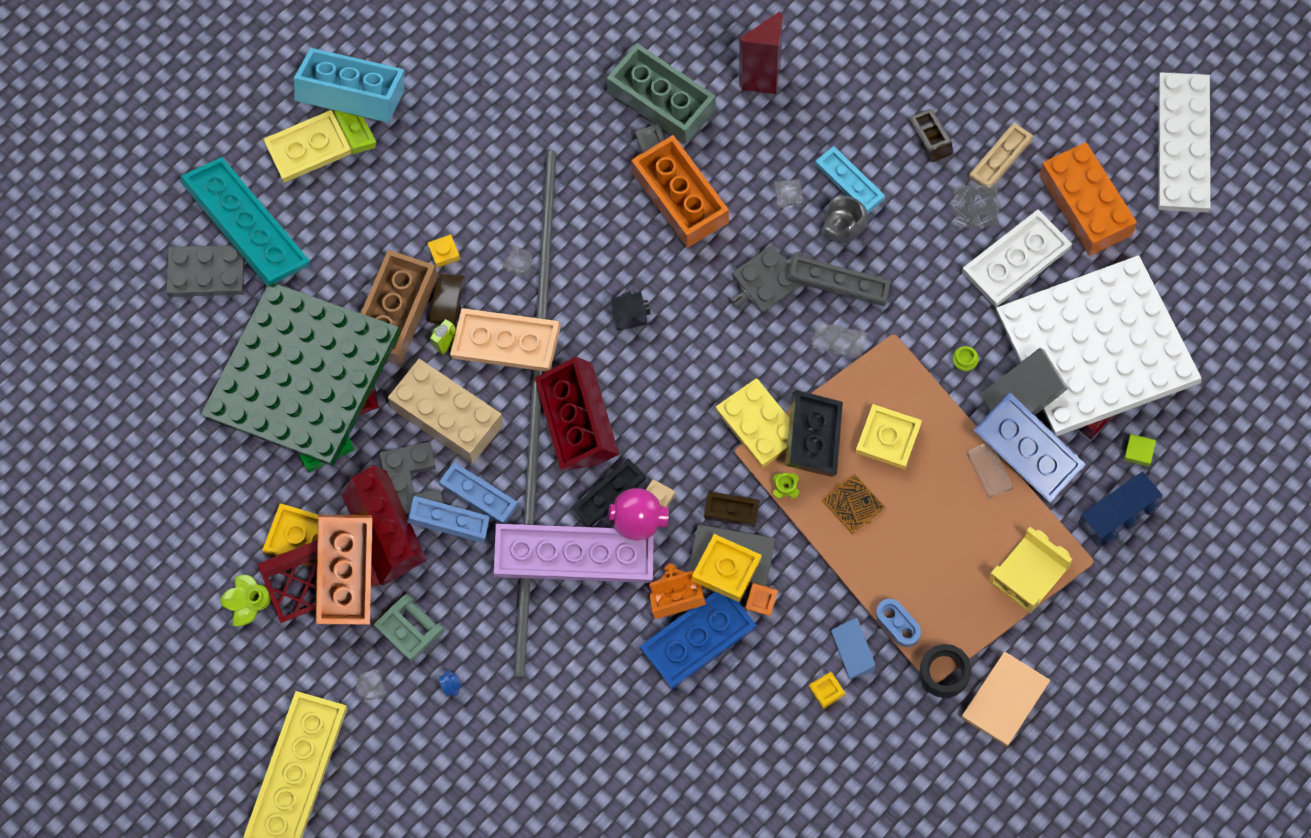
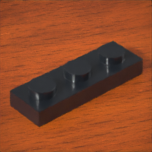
[570,458,646,527]

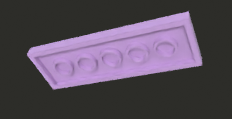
[494,524,654,583]

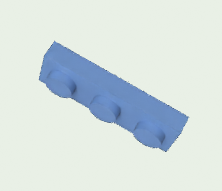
[439,462,519,524]
[407,496,489,543]

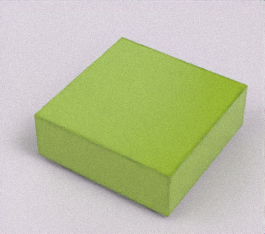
[1124,434,1156,467]

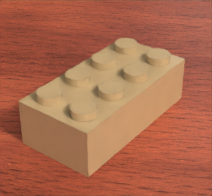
[388,359,504,464]

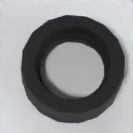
[919,644,972,698]

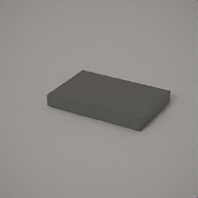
[980,347,1069,415]
[688,524,775,588]

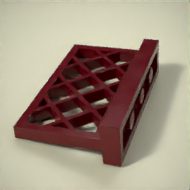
[257,540,379,623]

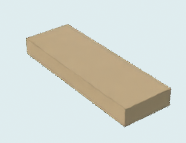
[969,123,1034,192]

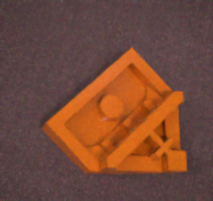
[649,563,706,620]

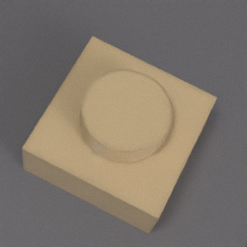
[646,479,675,507]

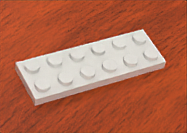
[1158,73,1210,213]

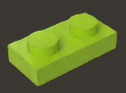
[334,110,376,154]

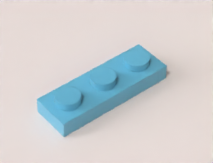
[815,146,885,214]

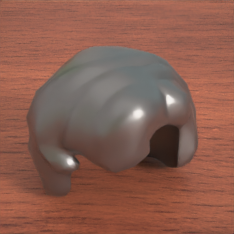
[822,195,868,243]

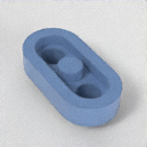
[876,599,921,647]

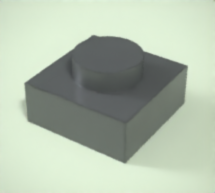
[635,124,665,153]

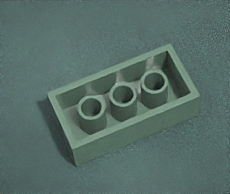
[607,43,716,145]

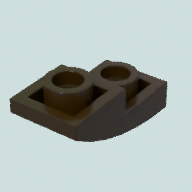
[430,274,466,325]

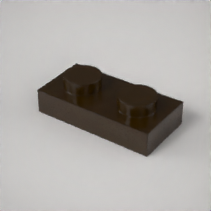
[704,491,760,527]

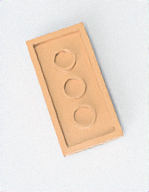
[450,308,561,372]

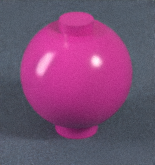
[608,488,669,541]

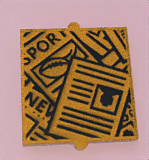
[822,474,885,534]

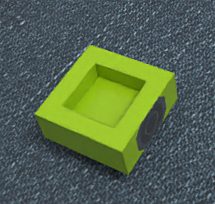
[430,319,456,355]

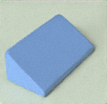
[831,618,876,680]

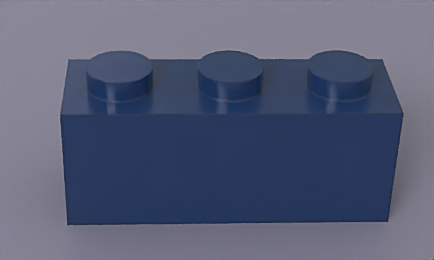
[1078,471,1163,547]

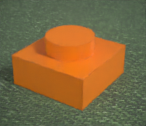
[745,582,778,616]

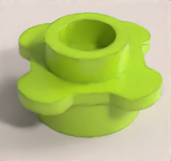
[773,473,799,499]

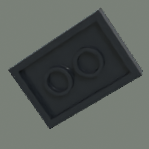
[785,390,843,477]

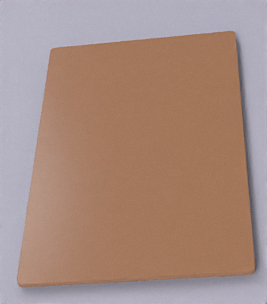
[735,335,1093,684]

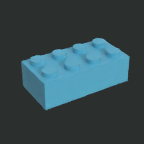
[294,48,404,123]

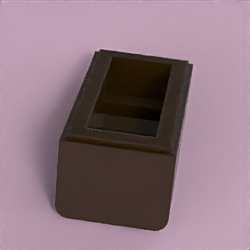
[909,108,953,162]

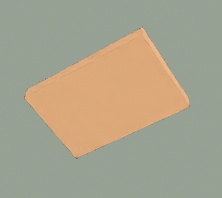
[961,652,1050,747]

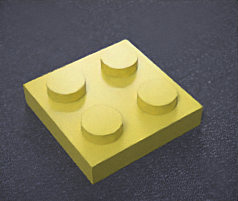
[856,404,922,470]

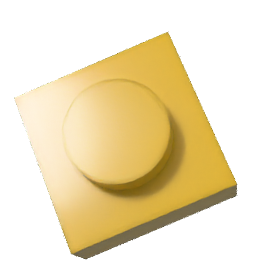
[428,235,460,268]

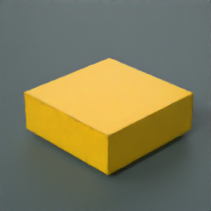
[808,672,846,709]

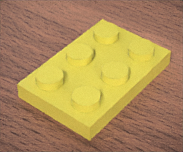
[263,110,352,183]
[715,378,789,468]

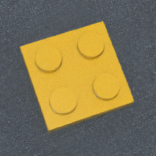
[691,534,762,602]

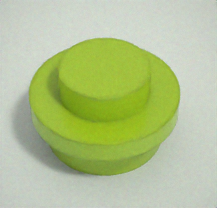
[953,346,979,371]

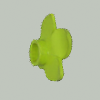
[220,575,271,627]

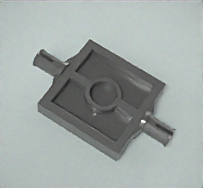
[730,245,803,314]

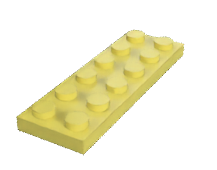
[243,691,347,838]

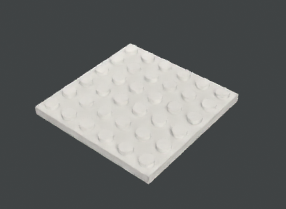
[996,255,1202,437]

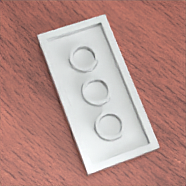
[962,209,1072,307]

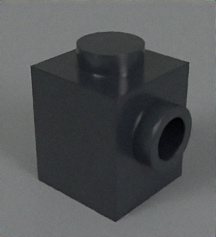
[611,292,651,331]

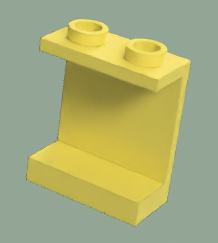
[989,527,1072,614]

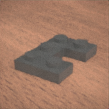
[380,442,443,517]

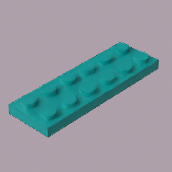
[180,157,310,286]

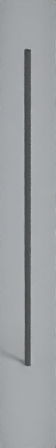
[514,151,557,679]

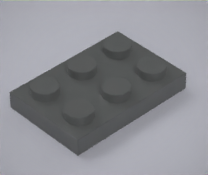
[166,245,245,297]

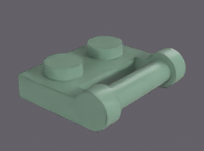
[373,594,445,663]

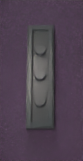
[787,254,891,306]

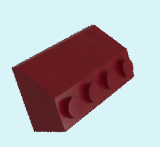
[535,357,619,471]
[342,465,427,586]

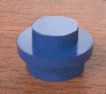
[439,670,462,696]

